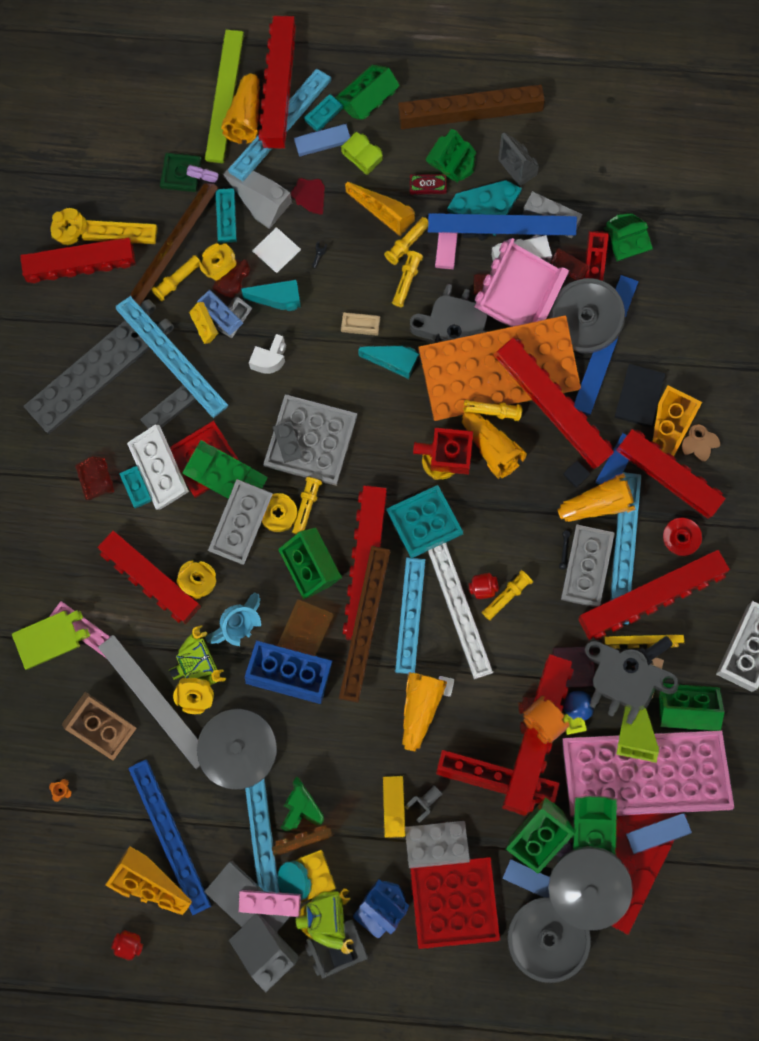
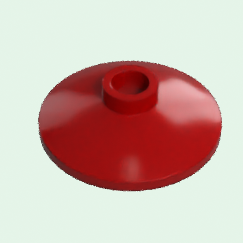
[663,518,702,556]

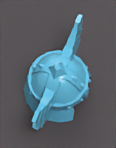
[205,592,261,646]

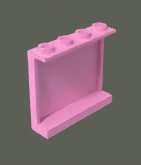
[474,238,569,327]

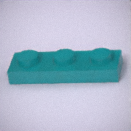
[216,188,237,243]

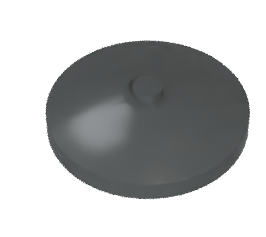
[549,278,625,353]
[197,709,277,790]
[549,846,632,930]
[508,897,591,983]

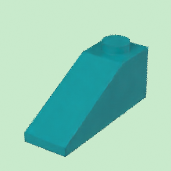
[241,280,301,311]
[358,346,419,379]

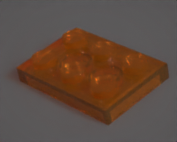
[277,599,334,656]
[271,825,334,856]

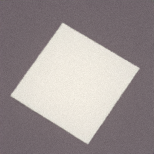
[252,227,301,273]

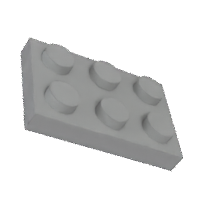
[405,821,470,868]

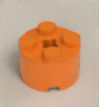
[523,696,570,744]

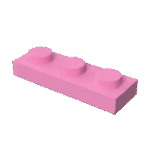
[239,890,301,917]

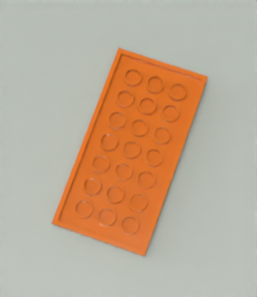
[418,315,581,421]

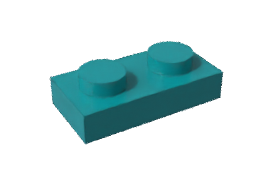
[304,94,343,132]
[119,466,152,509]

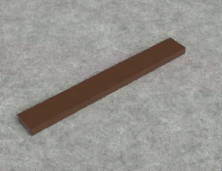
[129,184,218,306]
[339,546,390,703]

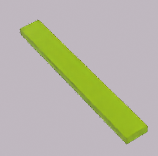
[205,30,244,163]

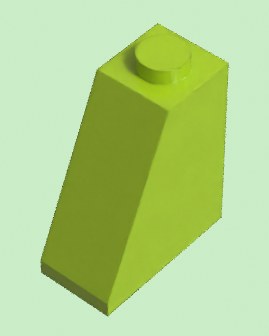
[616,706,659,763]

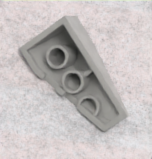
[224,161,292,229]

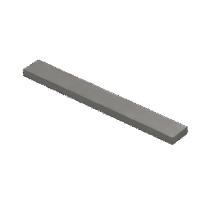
[98,635,200,769]

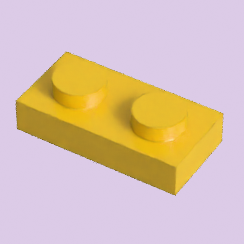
[189,302,218,344]

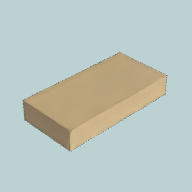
[341,312,380,336]

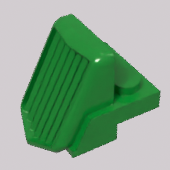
[426,129,476,183]
[604,214,653,261]
[280,777,324,831]

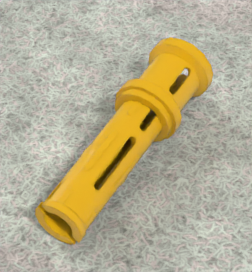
[384,217,428,265]
[392,251,423,307]
[151,255,200,301]
[463,400,522,421]
[292,477,322,534]
[482,570,533,621]

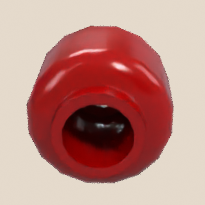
[469,573,499,600]
[111,930,143,960]

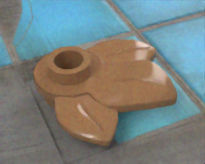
[682,424,720,461]

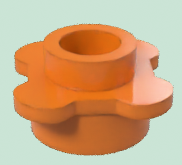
[49,779,72,802]

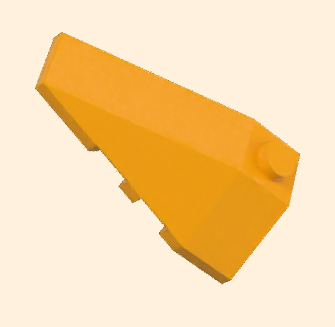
[345,182,415,236]
[653,385,702,456]
[106,847,192,915]

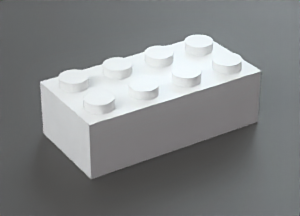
[716,601,759,692]

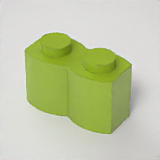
[341,132,383,175]

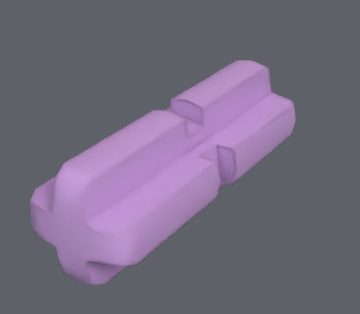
[187,165,218,183]

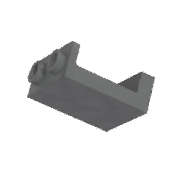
[305,919,368,979]

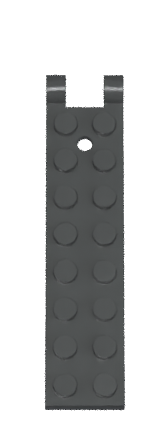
[23,299,174,435]

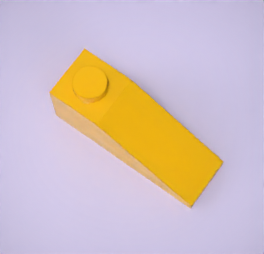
[383,776,405,838]

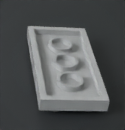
[208,479,273,565]
[561,525,614,608]

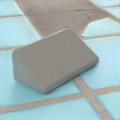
[215,297,252,338]

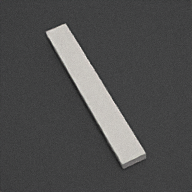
[428,543,493,680]

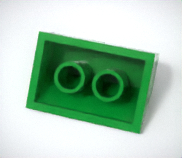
[335,65,400,120]
[278,528,342,600]
[659,684,724,731]
[506,797,575,874]

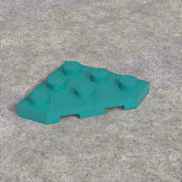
[447,180,522,235]

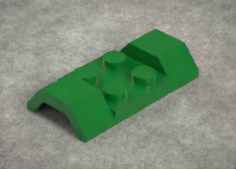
[182,440,268,499]
[574,796,617,855]

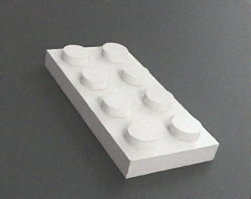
[127,425,189,510]

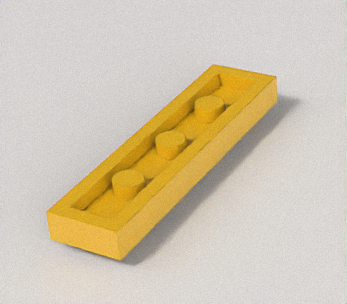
[82,220,157,244]
[602,635,684,649]

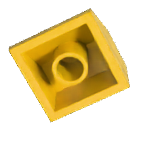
[295,850,336,903]

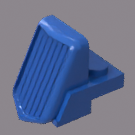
[353,879,410,938]

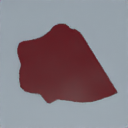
[291,178,325,214]

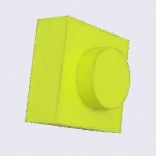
[563,714,587,735]

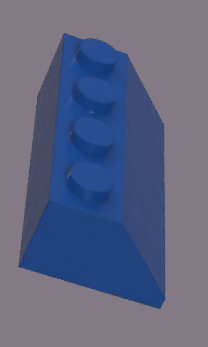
[245,641,332,704]

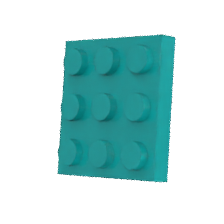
[386,485,463,558]

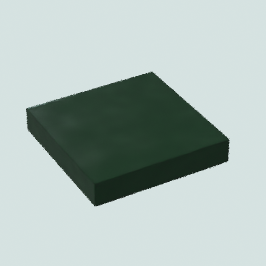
[160,153,202,192]

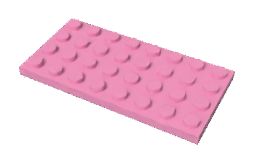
[562,731,734,818]

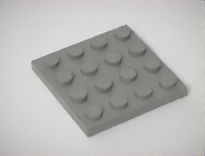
[263,395,358,486]

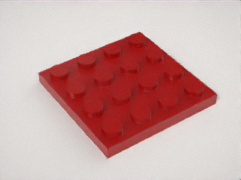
[410,857,500,949]

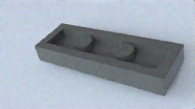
[140,385,196,429]

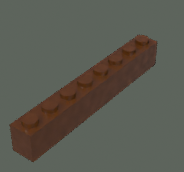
[398,85,544,129]

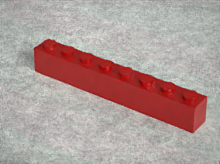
[259,16,296,148]
[493,337,614,469]
[343,486,387,640]
[578,550,730,640]
[502,654,574,816]

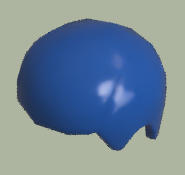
[562,691,594,720]

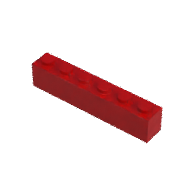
[20,237,136,283]
[616,429,726,519]
[97,531,201,624]
[436,750,559,804]

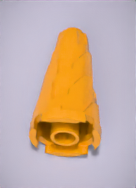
[221,74,260,144]
[462,412,527,479]
[558,473,636,522]
[402,672,447,752]

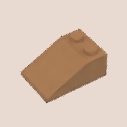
[62,692,136,760]

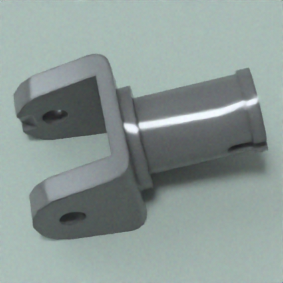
[404,786,443,823]

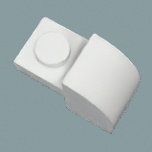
[249,334,286,374]

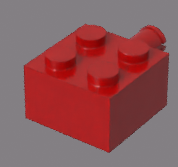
[413,428,473,475]

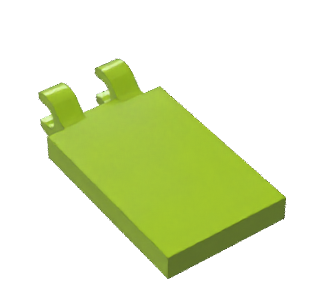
[12,611,90,670]

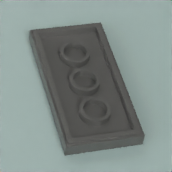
[205,861,290,932]

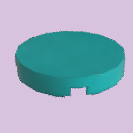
[278,861,311,901]

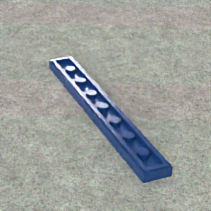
[428,213,577,236]
[574,275,638,416]
[128,759,212,916]

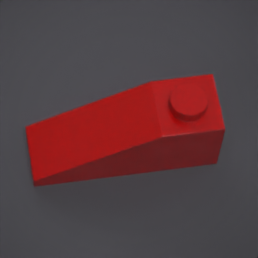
[584,230,609,281]

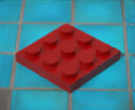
[170,421,239,498]

